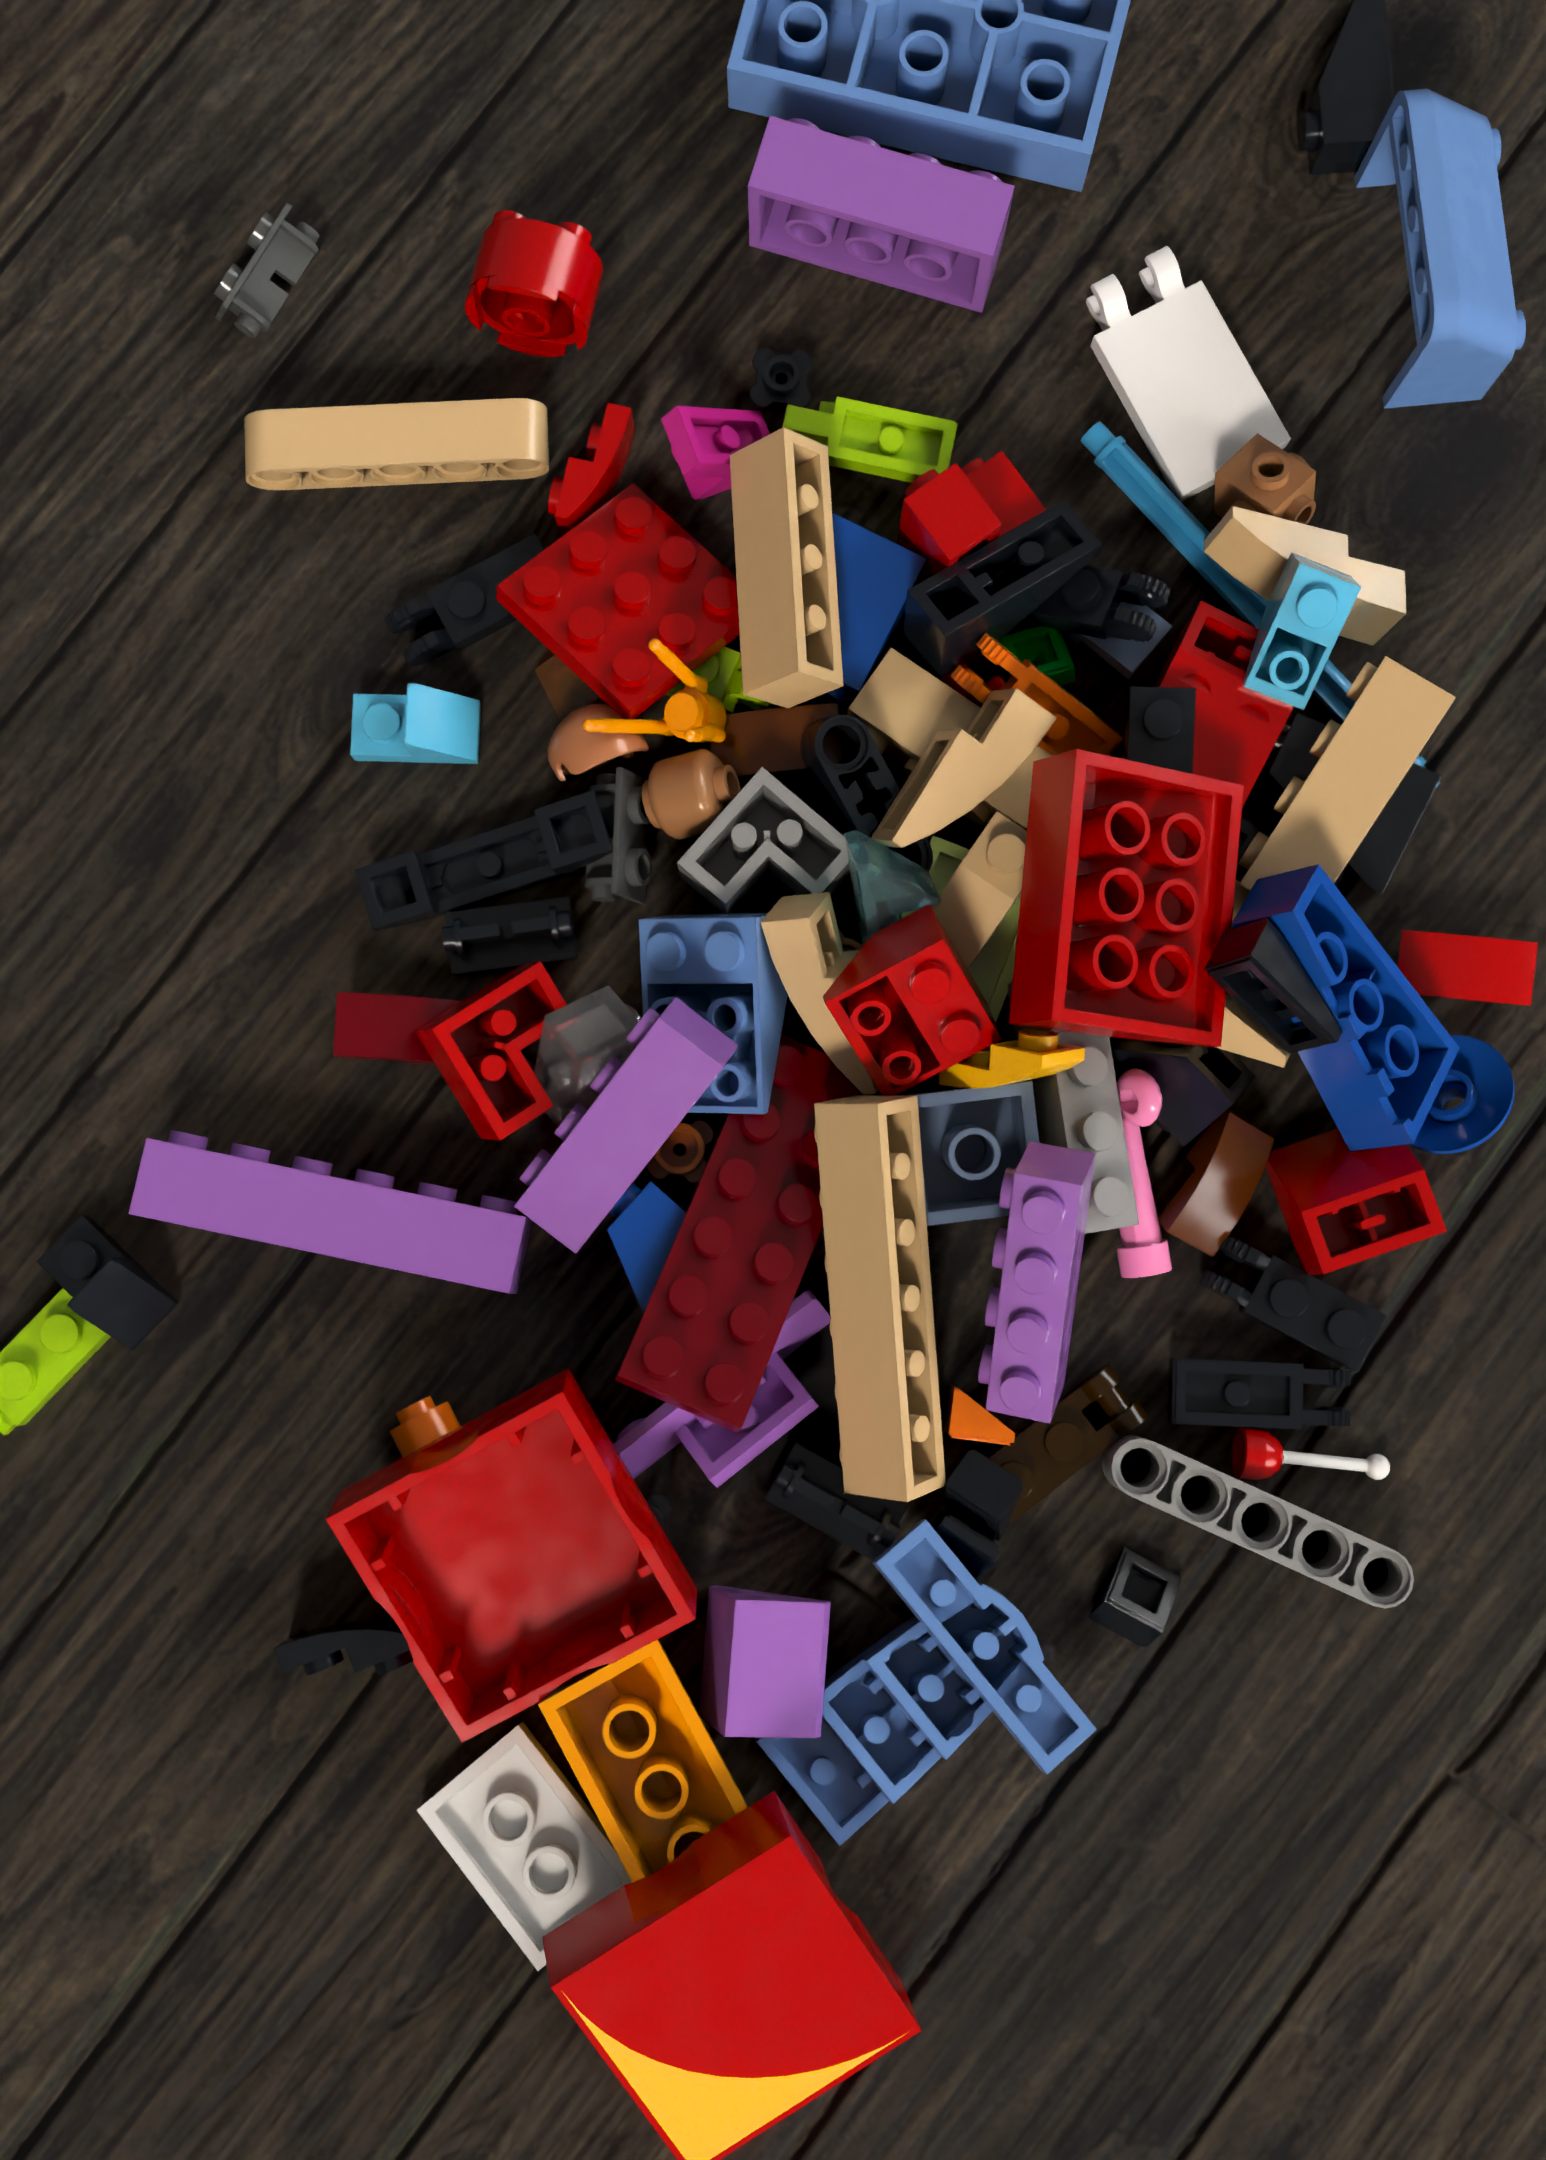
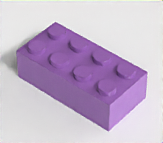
[748,116,1015,313]

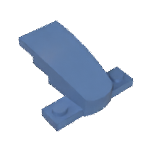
[754,1519,1097,1846]

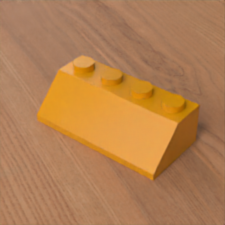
[538,1639,748,1883]

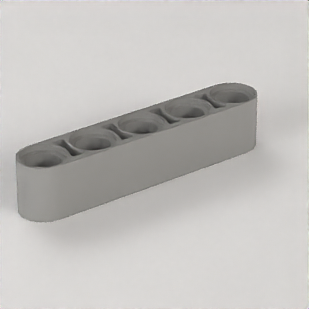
[1102,1434,1414,1609]

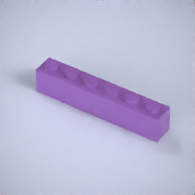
[128,1130,533,1294]

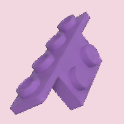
[613,1290,831,1488]

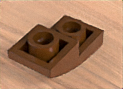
[710,703,846,780]
[1158,1109,1275,1257]

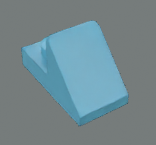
[350,683,481,764]

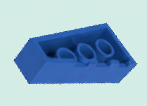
[1231,864,1460,1151]

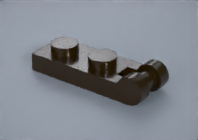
[986,1364,1148,1527]

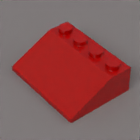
[1009,749,1244,1047]

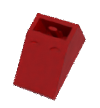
[1121,601,1294,807]

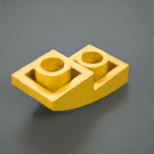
[939,1029,1085,1088]

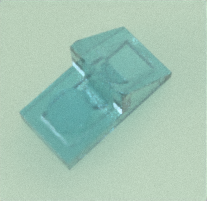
[844,830,941,945]

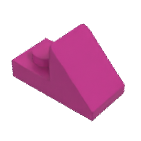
[661,406,770,500]

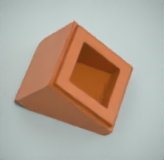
[944,1384,1015,1446]

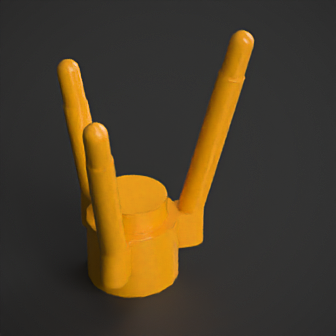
[582,638,727,744]

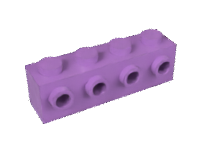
[514,997,739,1254]
[978,1141,1096,1424]

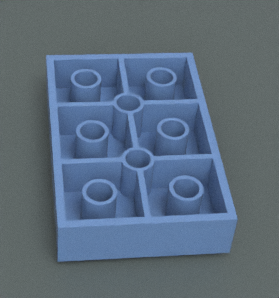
[727,0,1131,192]

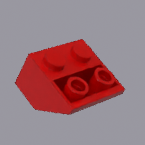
[823,904,1002,1095]
[1265,1128,1447,1275]

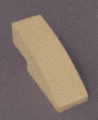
[1204,506,1406,646]
[870,688,1057,848]
[760,892,878,1095]

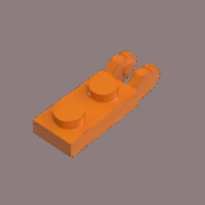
[951,633,1124,756]

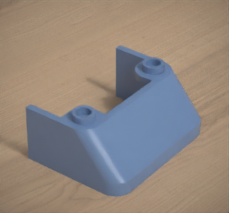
[1354,88,1526,409]

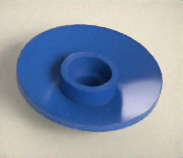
[1409,1035,1515,1154]

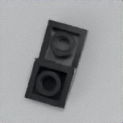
[274,1620,413,1675]

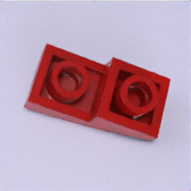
[548,403,636,537]
[1397,930,1539,1006]

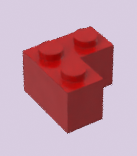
[897,451,1046,580]
[415,961,574,1141]

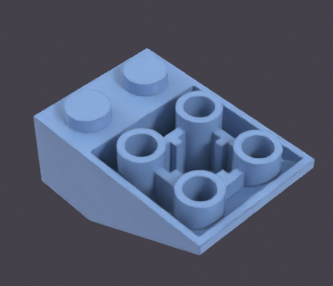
[638,913,788,1114]

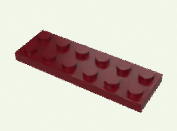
[615,1034,875,1433]

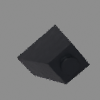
[1269,713,1442,894]

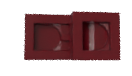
[333,992,461,1065]

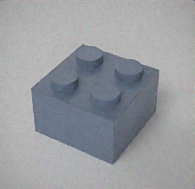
[897,1080,1039,1226]

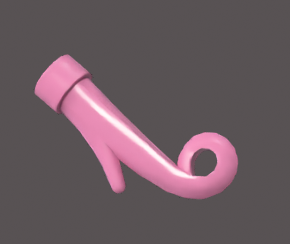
[1116,1068,1172,1278]

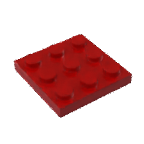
[496,483,740,719]

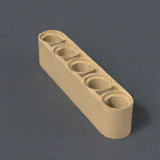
[244,398,549,490]

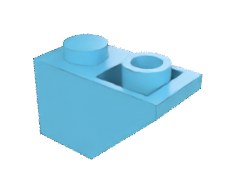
[1243,552,1361,710]

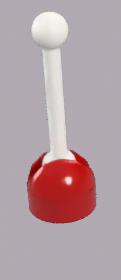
[1231,1427,1390,1480]

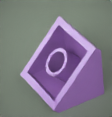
[699,1585,831,1738]

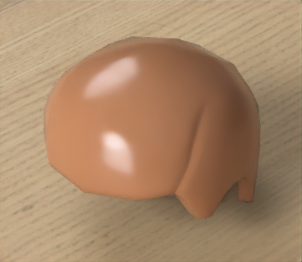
[547,704,649,781]

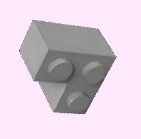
[677,767,860,914]

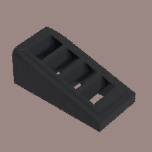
[1204,918,1342,1054]

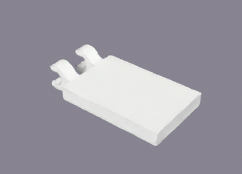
[1086,246,1291,502]
[417,1722,632,1971]

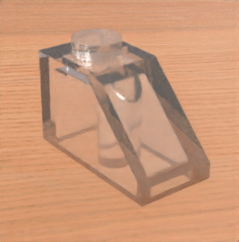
[534,985,641,1127]

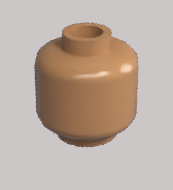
[642,749,741,839]

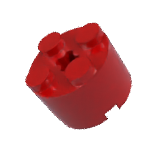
[465,210,603,357]

